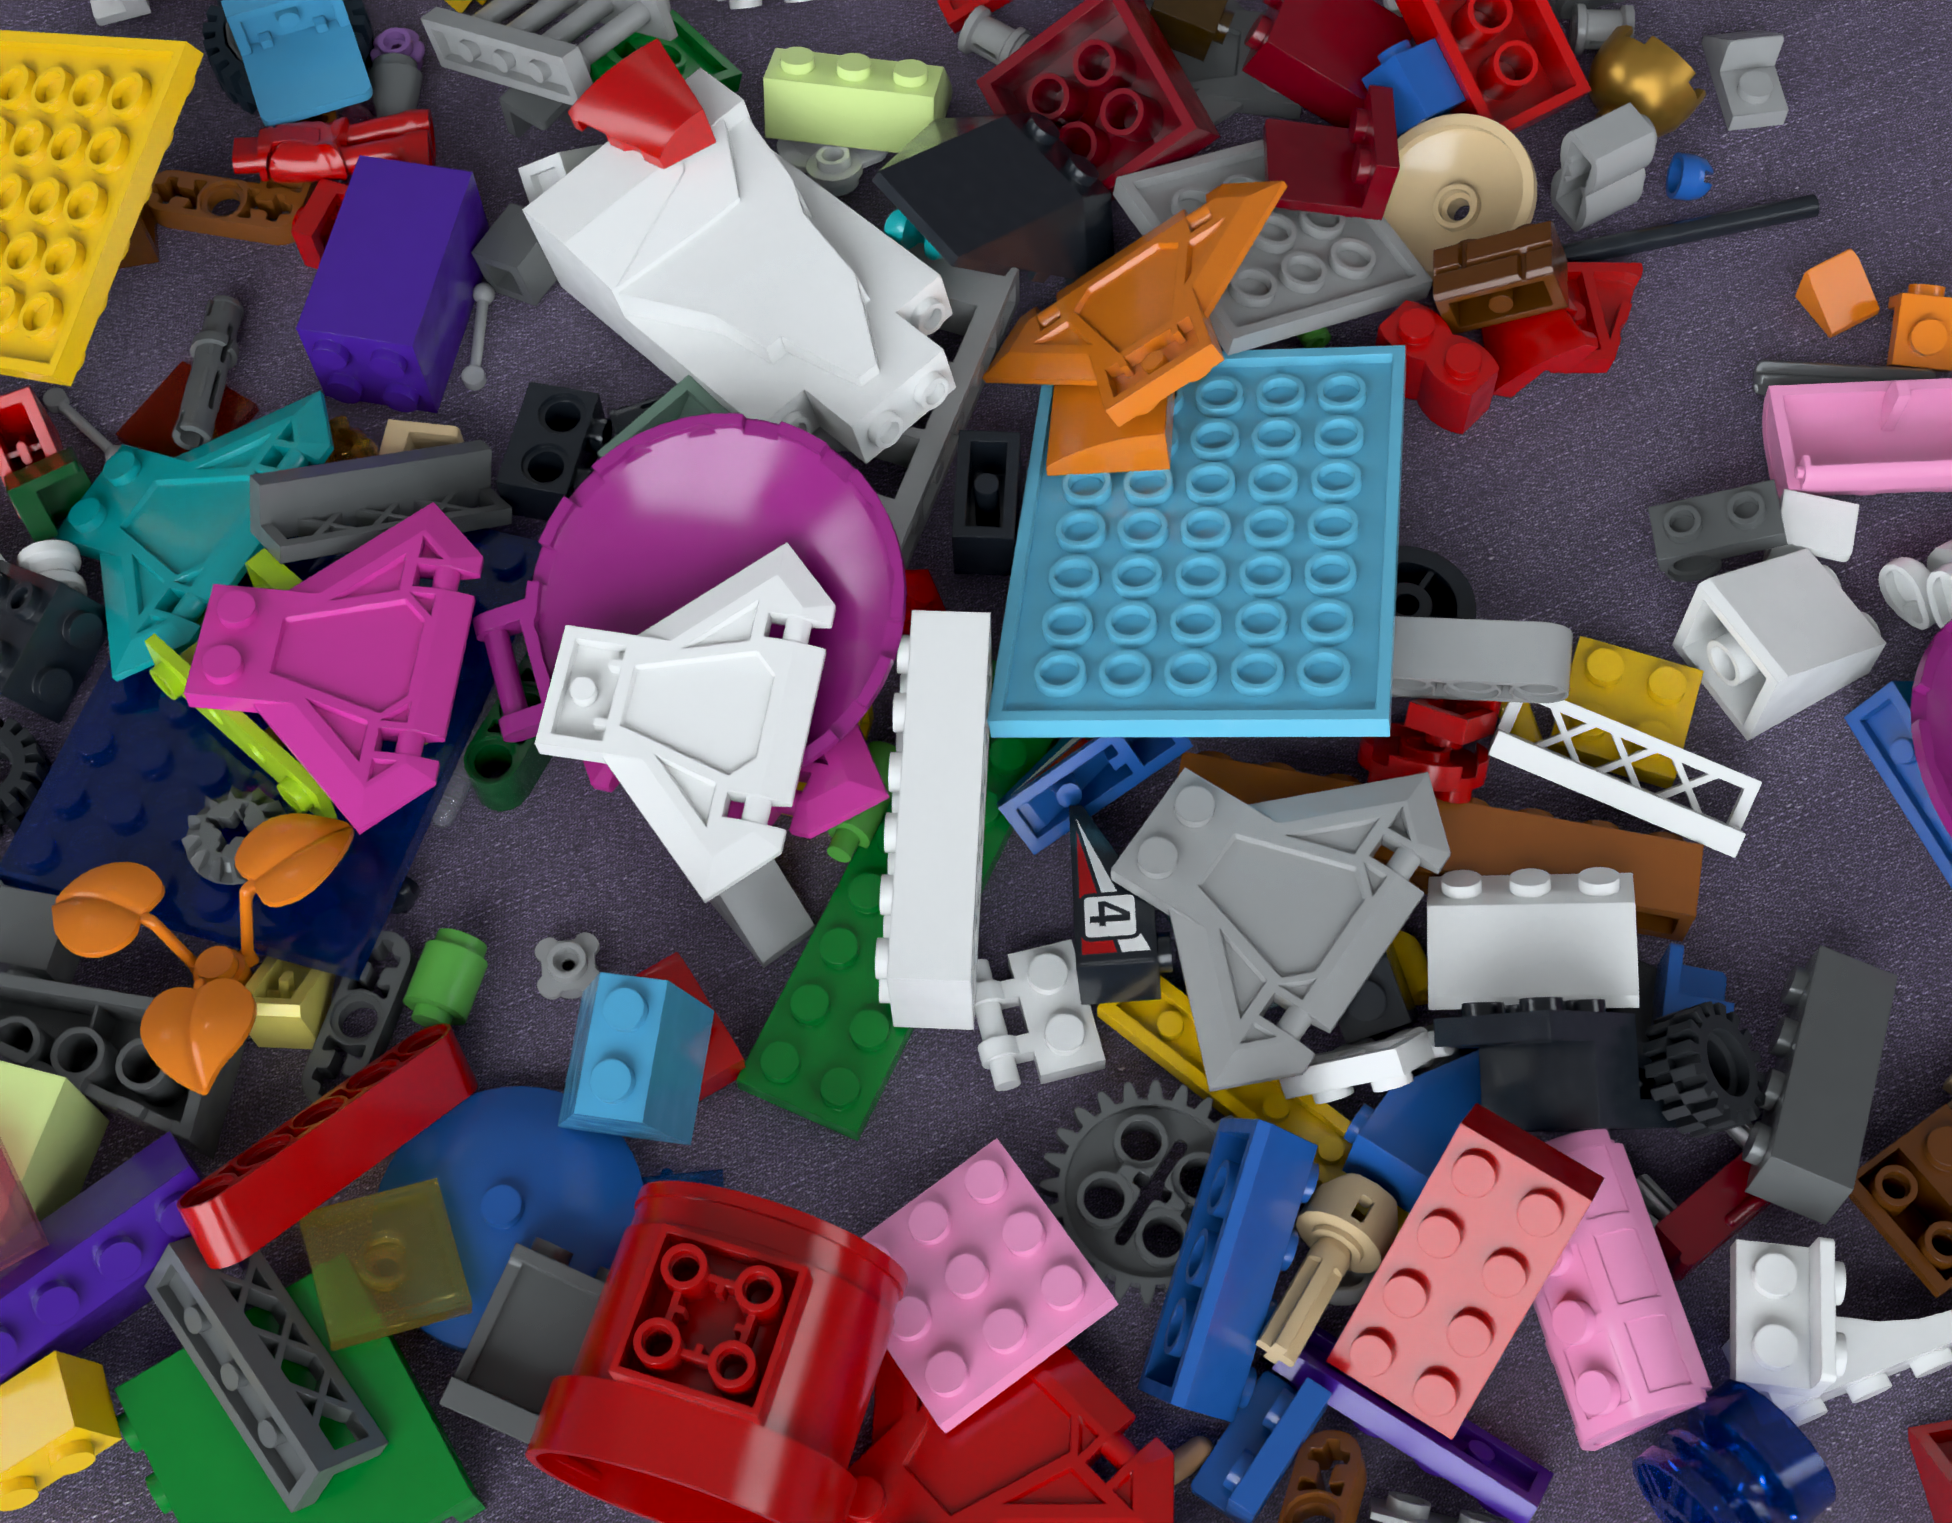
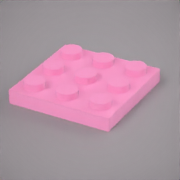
[862,1138,1119,1433]

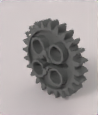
[1039,1080,1234,1308]

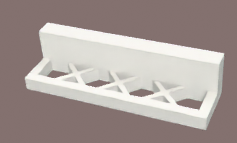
[1488,700,1762,858]

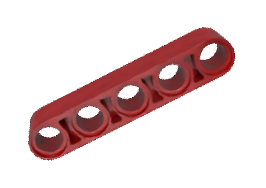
[176,1023,479,1269]

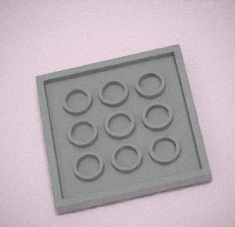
[1113,139,1433,356]

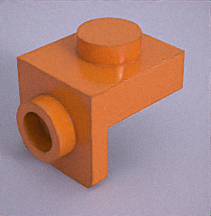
[1886,284,1952,372]

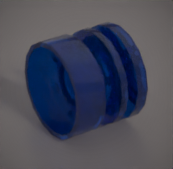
[1632,1379,1836,1523]

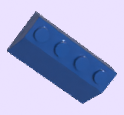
[1137,1118,1319,1423]

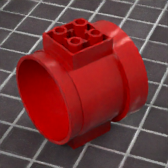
[525,1180,908,1523]

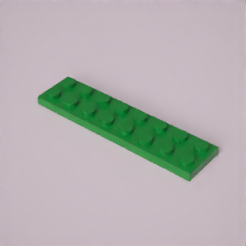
[736,660,1059,1141]

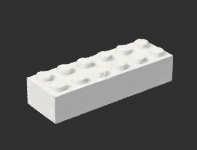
[875,610,993,1030]

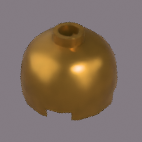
[1587,25,1706,137]

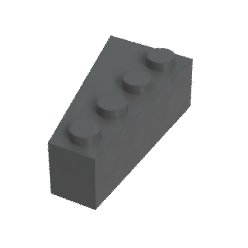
[0,973,248,1159]

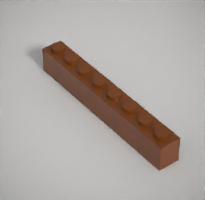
[1177,751,1704,942]

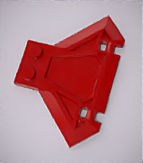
[846,1345,1175,1523]

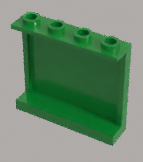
[114,1254,486,1523]

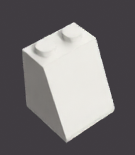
[1672,548,1886,741]

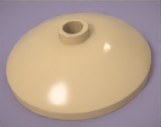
[1383,113,1537,286]

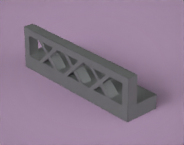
[250,440,513,564]
[144,1236,389,1513]

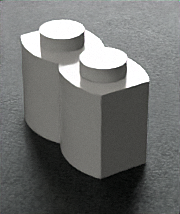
[1551,103,1657,233]

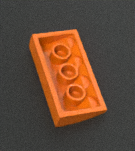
[1046,385,1175,476]

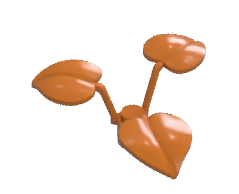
[51,813,355,1095]

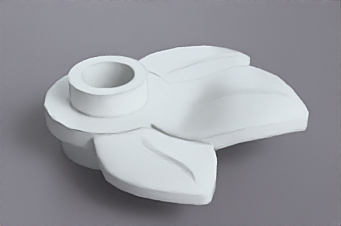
[777,139,888,196]

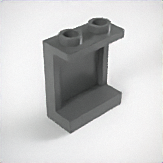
[439,1237,610,1444]

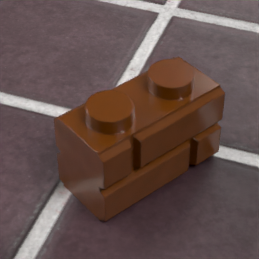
[1433,220,1569,335]

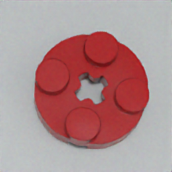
[1357,722,1490,804]

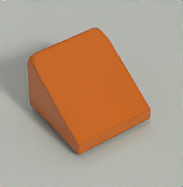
[1795,249,1880,338]

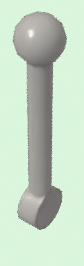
[461,282,495,391]
[43,387,121,462]

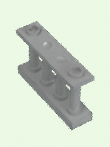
[420,0,678,106]

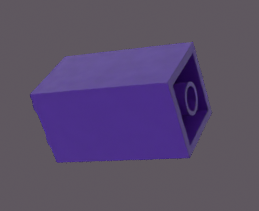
[296,155,490,413]

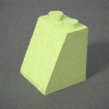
[0,1061,110,1250]

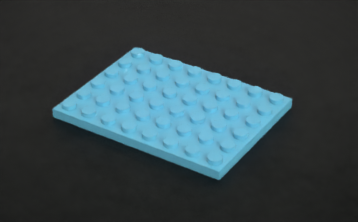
[987,345,1406,738]

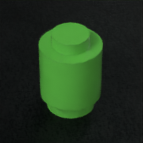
[403,928,488,1027]

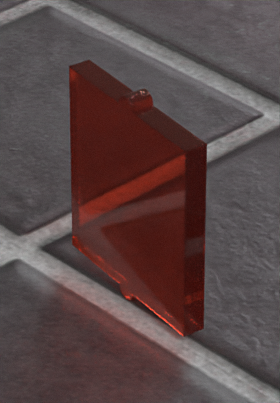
[116,361,259,458]

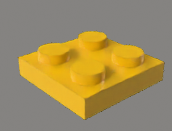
[1547,636,1704,789]

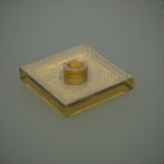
[299,1178,473,1351]

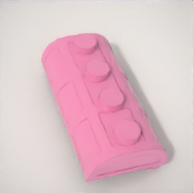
[1762,378,1952,498]
[1533,1129,1712,1451]

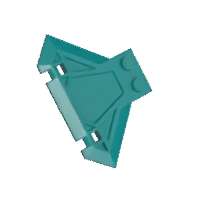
[54,390,334,682]

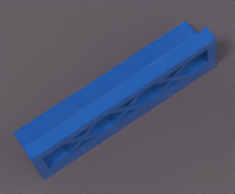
[1844,680,1952,888]

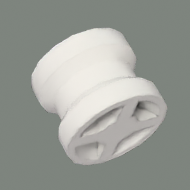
[16,540,88,596]

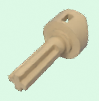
[1256,1173,1398,1367]

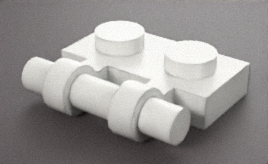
[975,939,1106,1091]
[1279,1027,1455,1104]

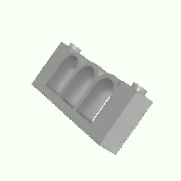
[812,243,1020,570]

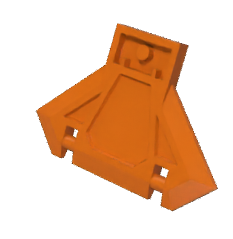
[982,181,1287,428]

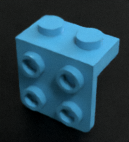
[221,0,373,128]

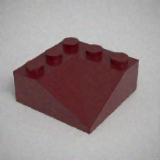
[976,0,1221,201]

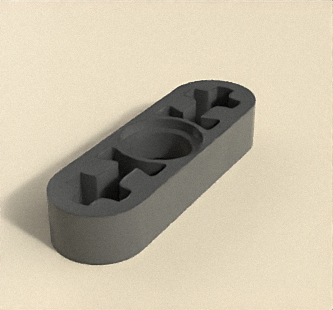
[301,930,417,1103]

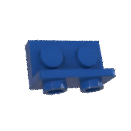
[1190,1371,1332,1523]

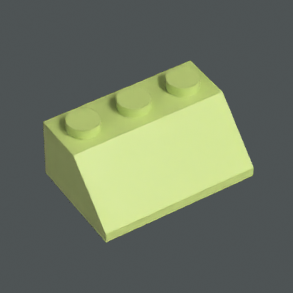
[763,47,952,153]

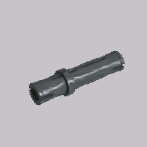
[172,295,245,451]

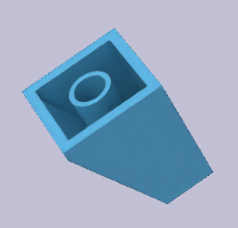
[557,972,714,1145]

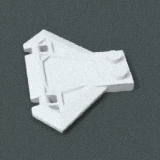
[535,542,836,903]

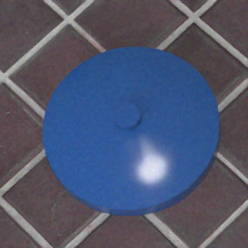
[372,1086,645,1354]

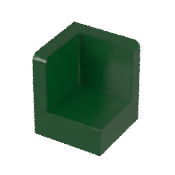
[4,446,92,543]

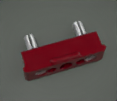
[1636,1123,1772,1281]

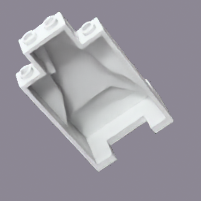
[522,68,956,464]

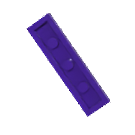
[1272,1325,1554,1523]

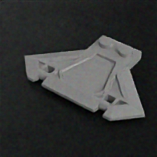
[1111,768,1451,1092]

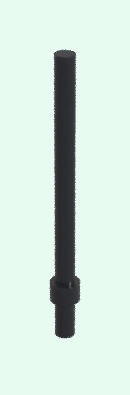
[1562,194,1819,262]

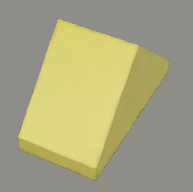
[245,949,338,1049]

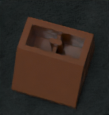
[1848,1104,1952,1298]

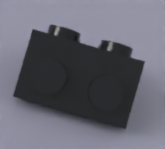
[0,560,108,724]

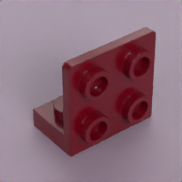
[1263,85,1400,220]

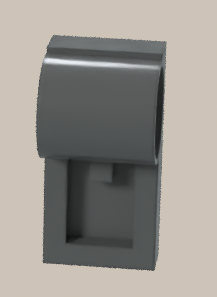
[1648,479,1788,582]

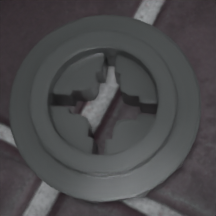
[181,786,286,885]

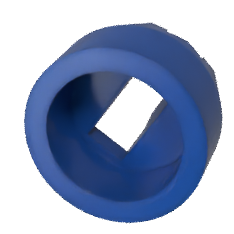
[1666,152,1714,201]

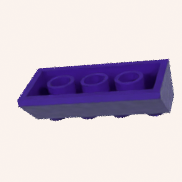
[0,1131,206,1385]

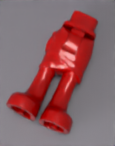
[232,109,436,183]

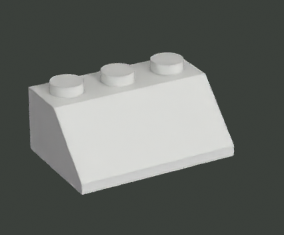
[1427,867,1639,1010]

